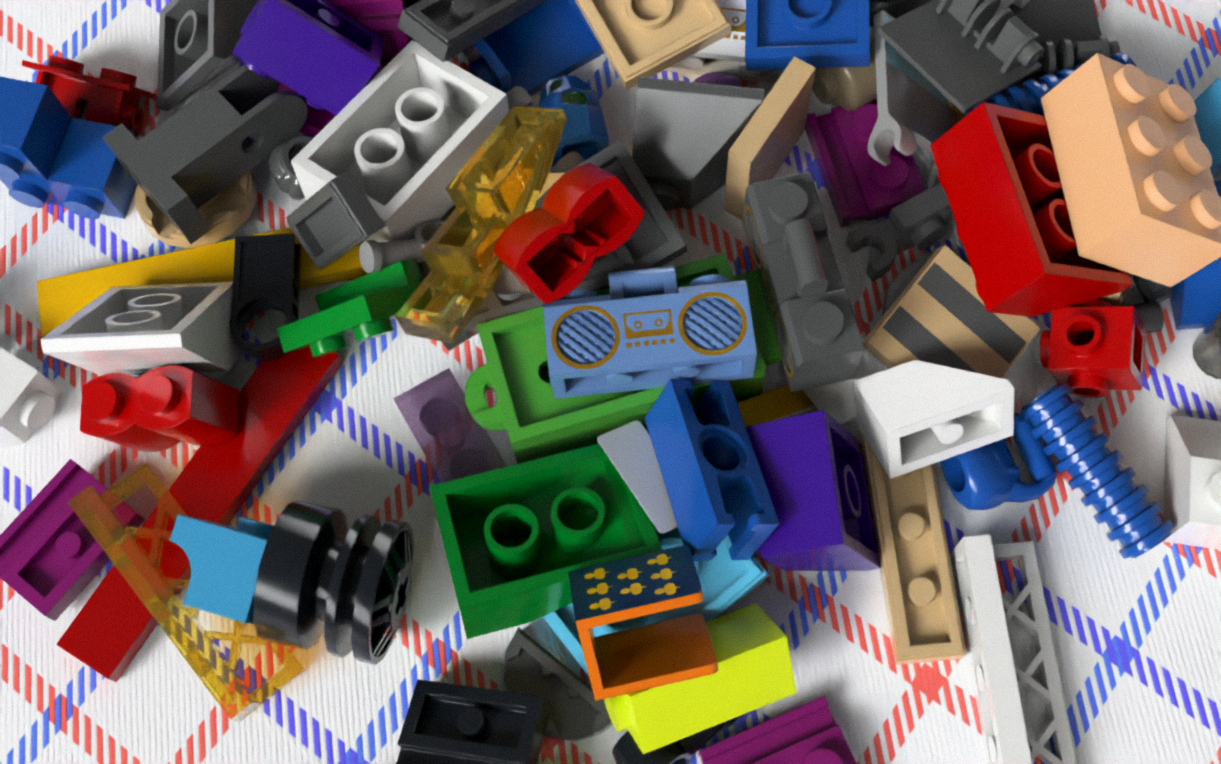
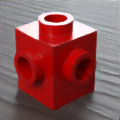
[1040,300,1146,398]

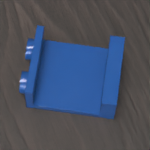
[462,0,605,96]

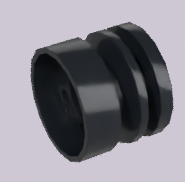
[253,500,414,665]

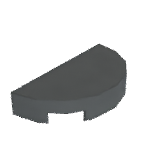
[504,627,613,741]

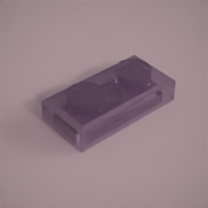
[393,368,507,483]

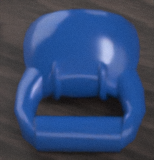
[940,412,1058,510]

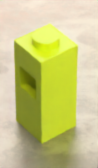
[604,603,797,754]

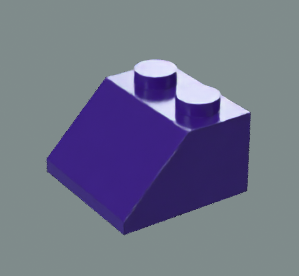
[746,409,881,571]

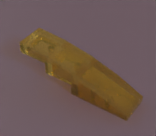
[395,106,567,344]

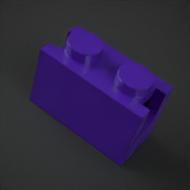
[232,0,385,115]

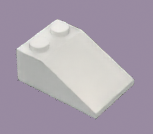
[40,281,244,379]

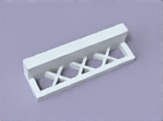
[951,534,1077,764]

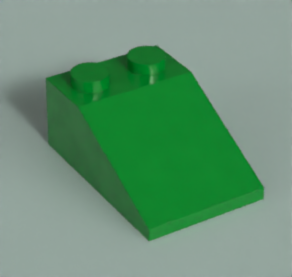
[429,443,662,639]

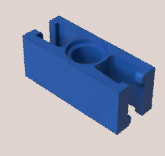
[645,379,780,561]

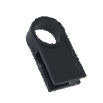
[230,233,301,361]

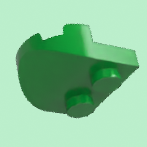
[276,259,429,358]

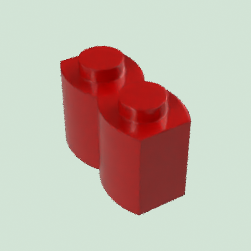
[493,163,645,304]
[80,365,239,452]

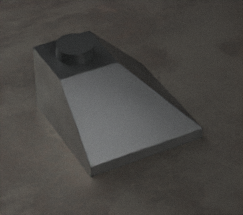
[157,0,258,111]
[632,77,765,211]

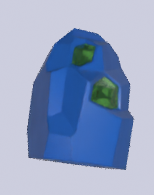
[539,75,609,167]

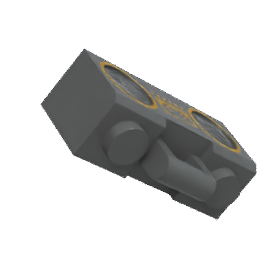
[743,171,865,392]

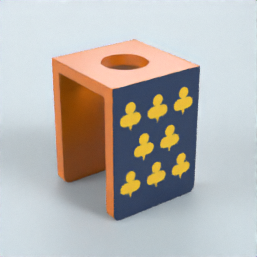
[568,545,718,701]

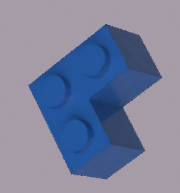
[0,76,138,219]

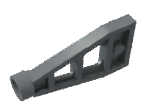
[423,139,688,351]

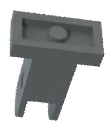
[102,64,307,244]

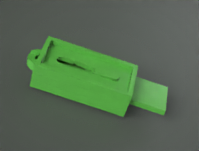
[465,253,782,464]

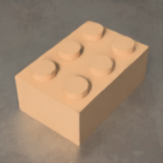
[1040,53,1221,287]

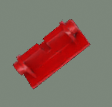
[21,55,157,130]

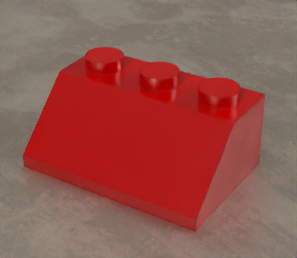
[930,102,1133,317]

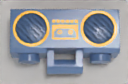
[543,266,757,399]

